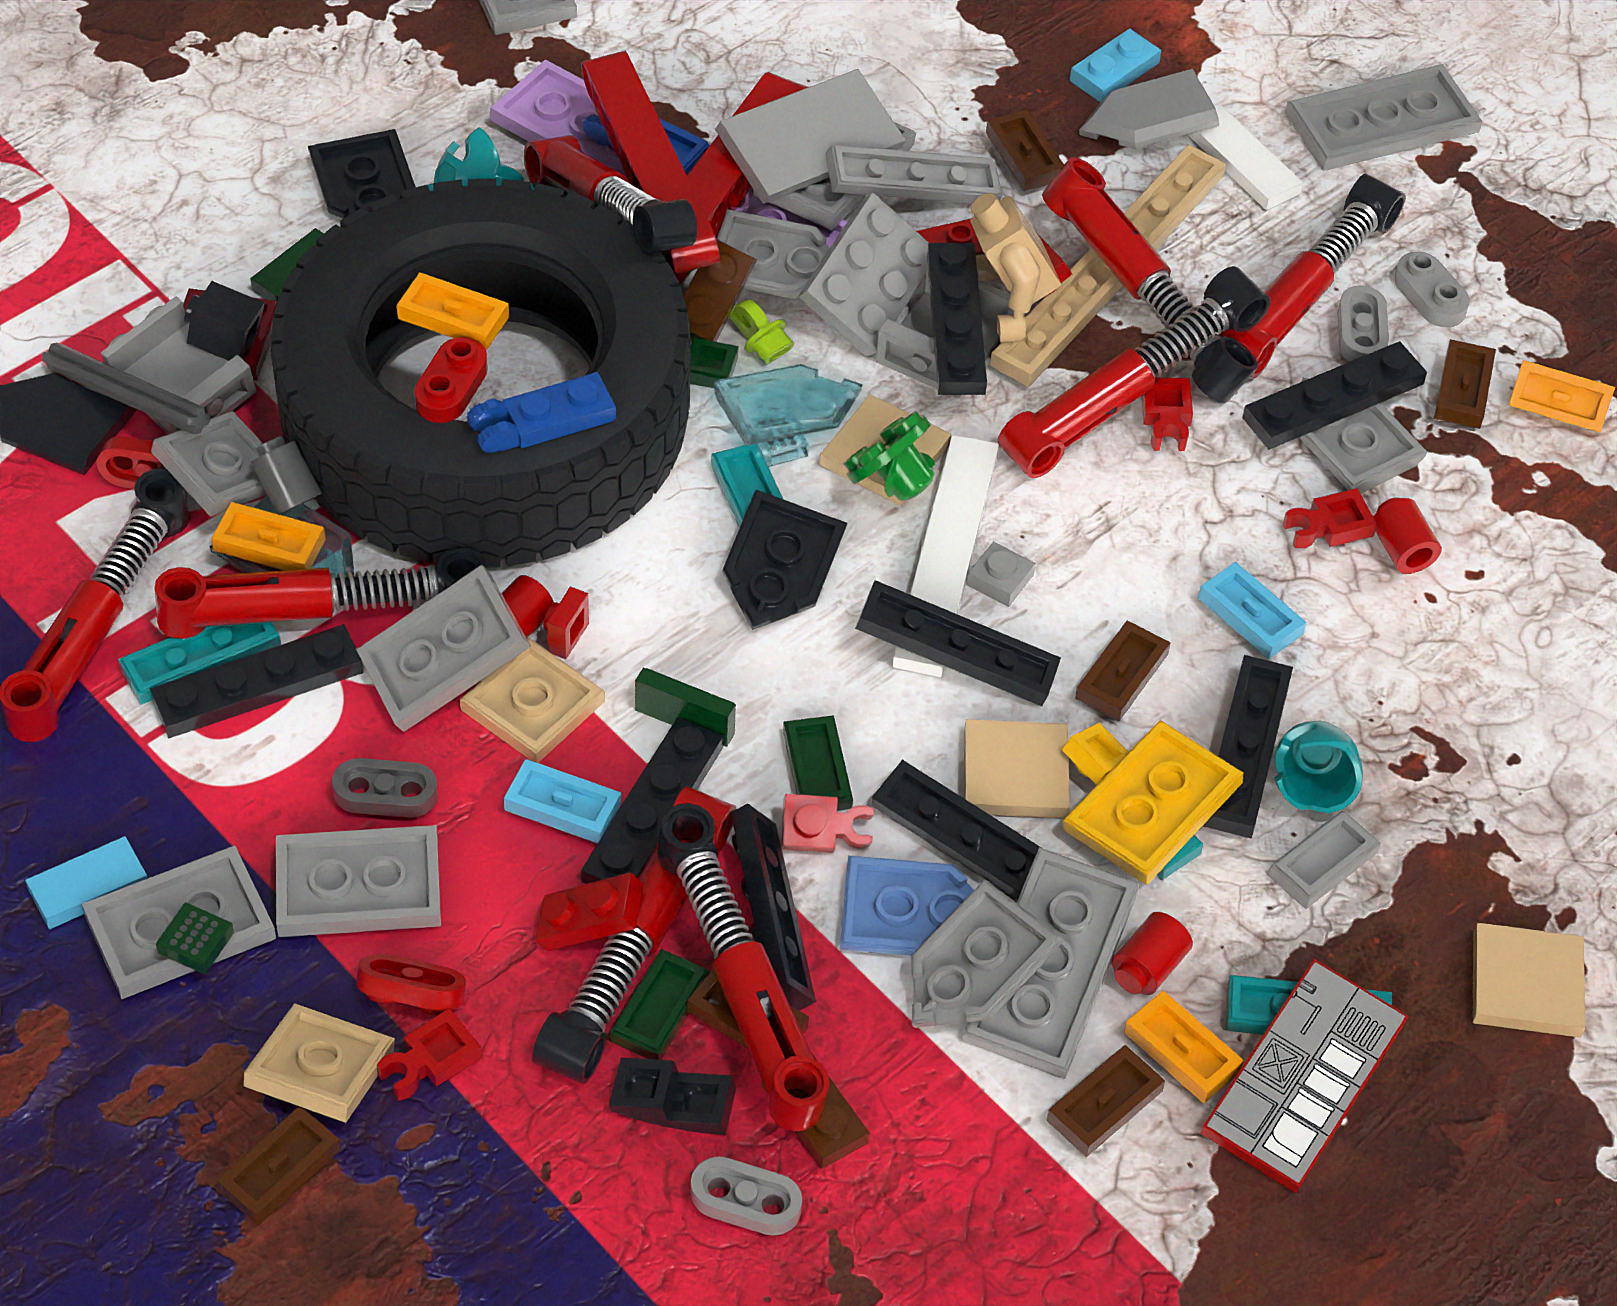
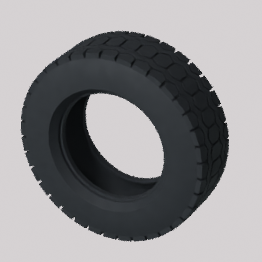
[271,179,691,567]

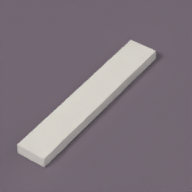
[893,435,999,677]

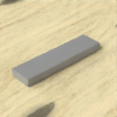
[825,144,1002,203]

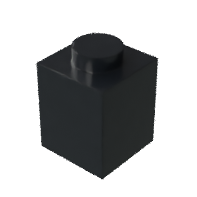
[184,281,265,361]

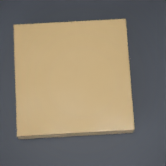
[819,394,952,506]
[460,638,605,763]
[964,719,1070,819]
[1473,923,1585,1038]
[243,1003,395,1123]

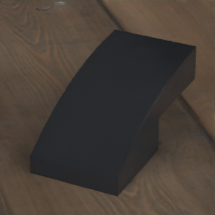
[609,1057,737,1135]

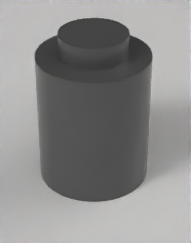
[251,436,322,515]

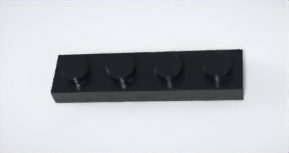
[927,243,987,395]
[1242,341,1427,450]
[855,580,1061,706]
[150,624,363,739]
[1203,655,1293,839]
[581,717,724,884]
[872,759,1042,900]
[730,803,816,1010]

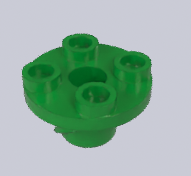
[843,411,935,501]

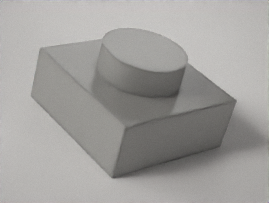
[967,541,1036,607]

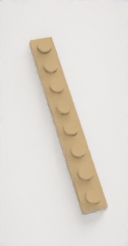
[990,144,1226,387]

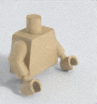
[971,193,1062,342]

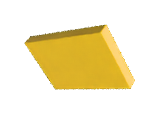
[1063,720,1243,886]

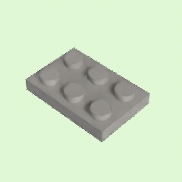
[798,192,929,357]
[356,565,531,732]
[276,825,441,937]
[82,845,276,999]

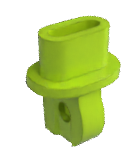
[729,299,794,364]

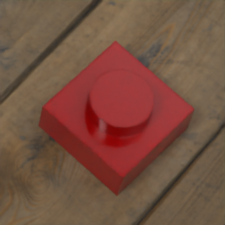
[543,586,589,660]

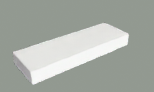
[1188,104,1303,211]

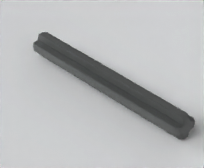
[42,342,210,435]

